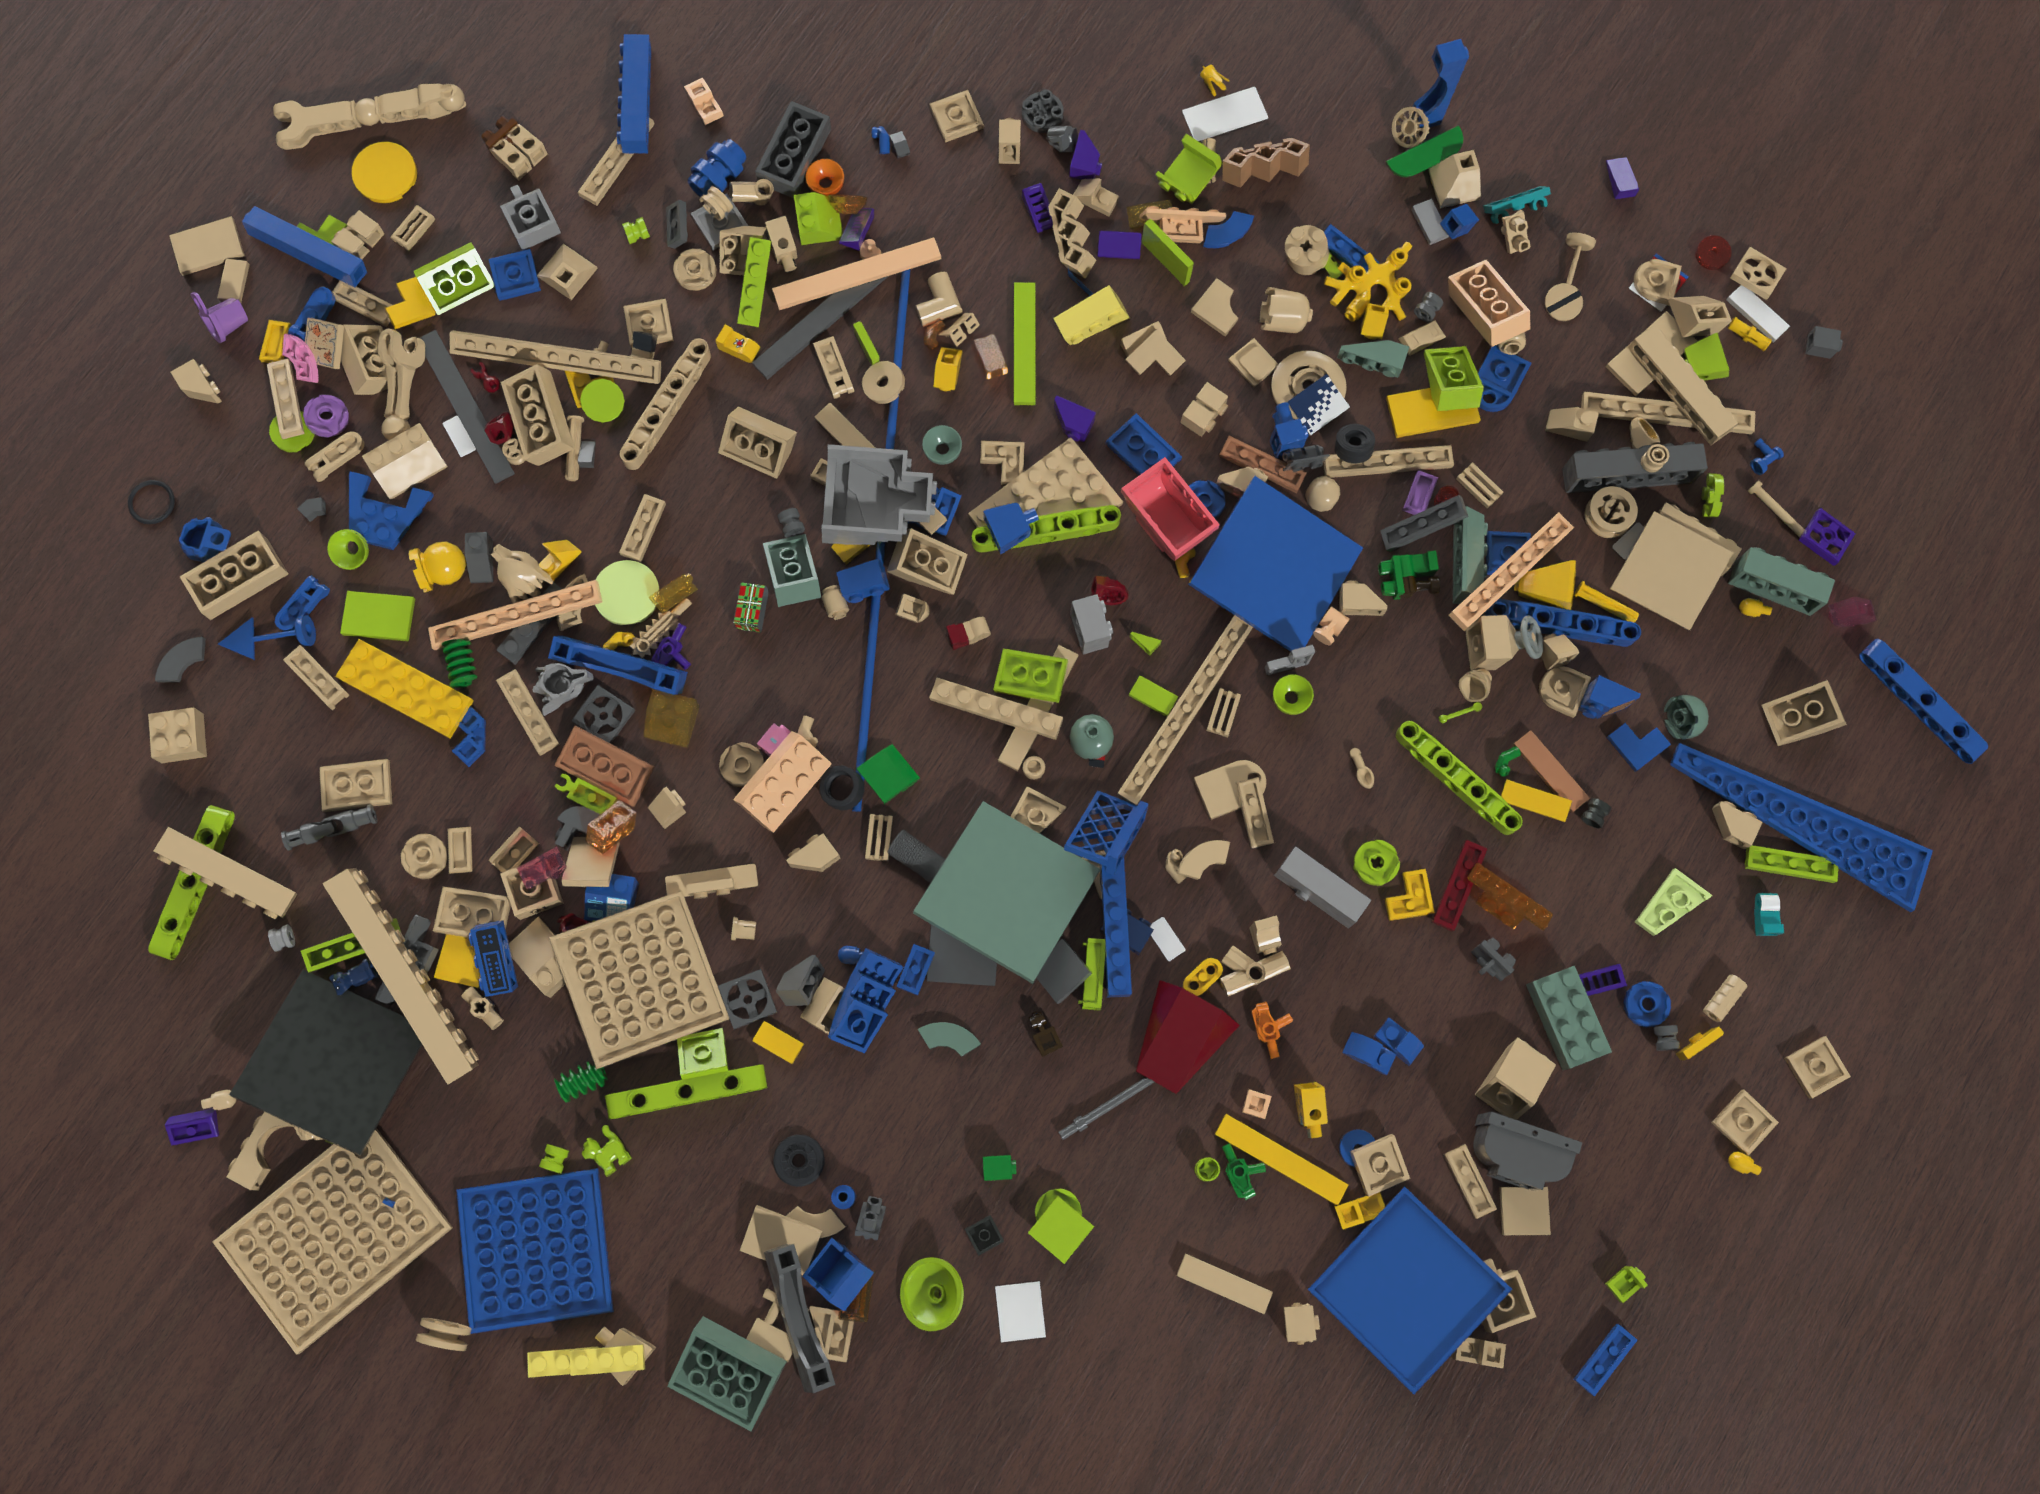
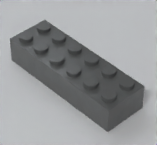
[1562,442,1708,493]

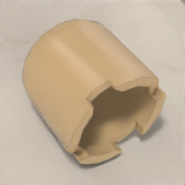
[1260,287,1313,333]

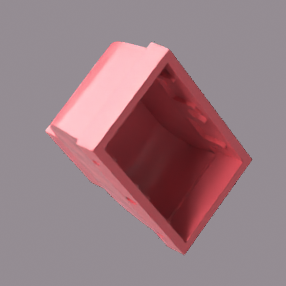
[1121,457,1220,561]

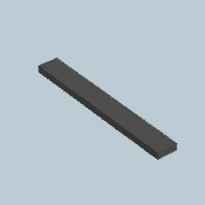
[752,276,889,380]
[420,330,515,484]

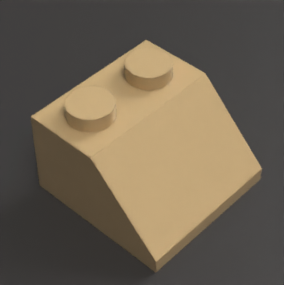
[800,977,845,1035]

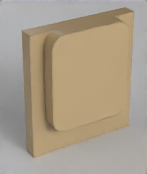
[1228,338,1279,387]

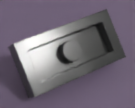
[666,200,688,249]

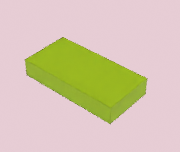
[853,321,880,366]
[1129,676,1178,717]

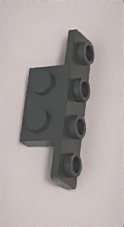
[375,914,439,1005]

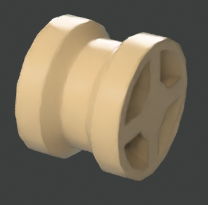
[502,438,525,465]

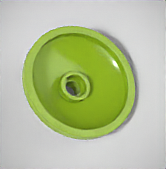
[900,1257,964,1331]

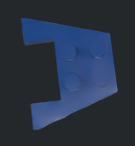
[349,471,434,550]

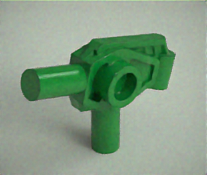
[1222,1143,1266,1200]

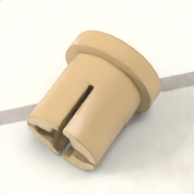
[731,917,756,940]

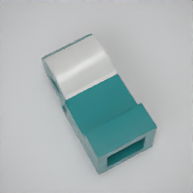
[1754,893,1784,936]

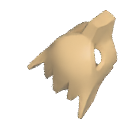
[491,544,553,603]

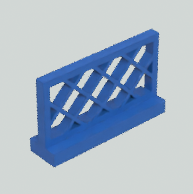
[1064,791,1149,875]

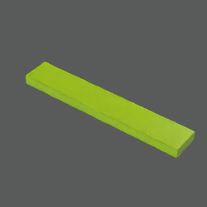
[1014,282,1035,405]

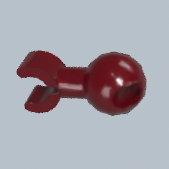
[470,362,500,393]

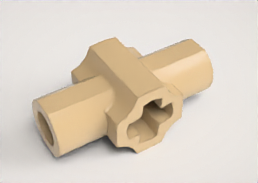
[462,987,504,1030]

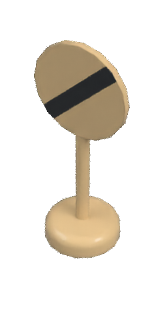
[1545,233,1596,321]

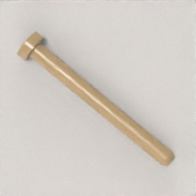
[1748,480,1818,543]

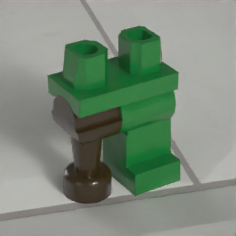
[1378,551,1440,600]

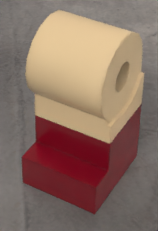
[946,617,991,650]

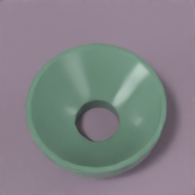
[922,425,962,465]

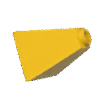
[1514,560,1576,610]

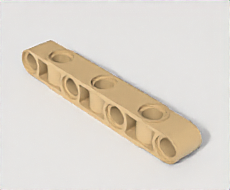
[620,338,711,470]

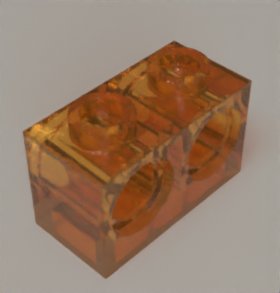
[586,800,636,854]

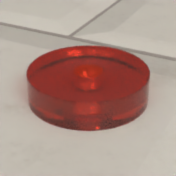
[1695,235,1732,270]

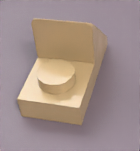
[1073,179,1119,217]

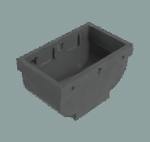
[1473,1112,1582,1191]

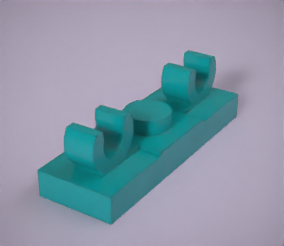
[1483,186,1551,224]

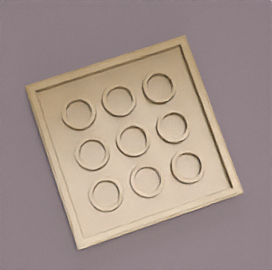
[1610,511,1734,631]

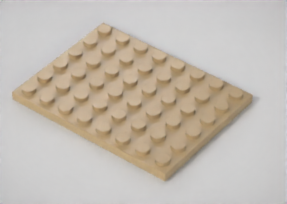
[213,1128,453,1355]

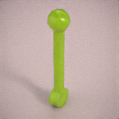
[1439,702,1482,723]

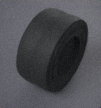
[1335,424,1375,464]

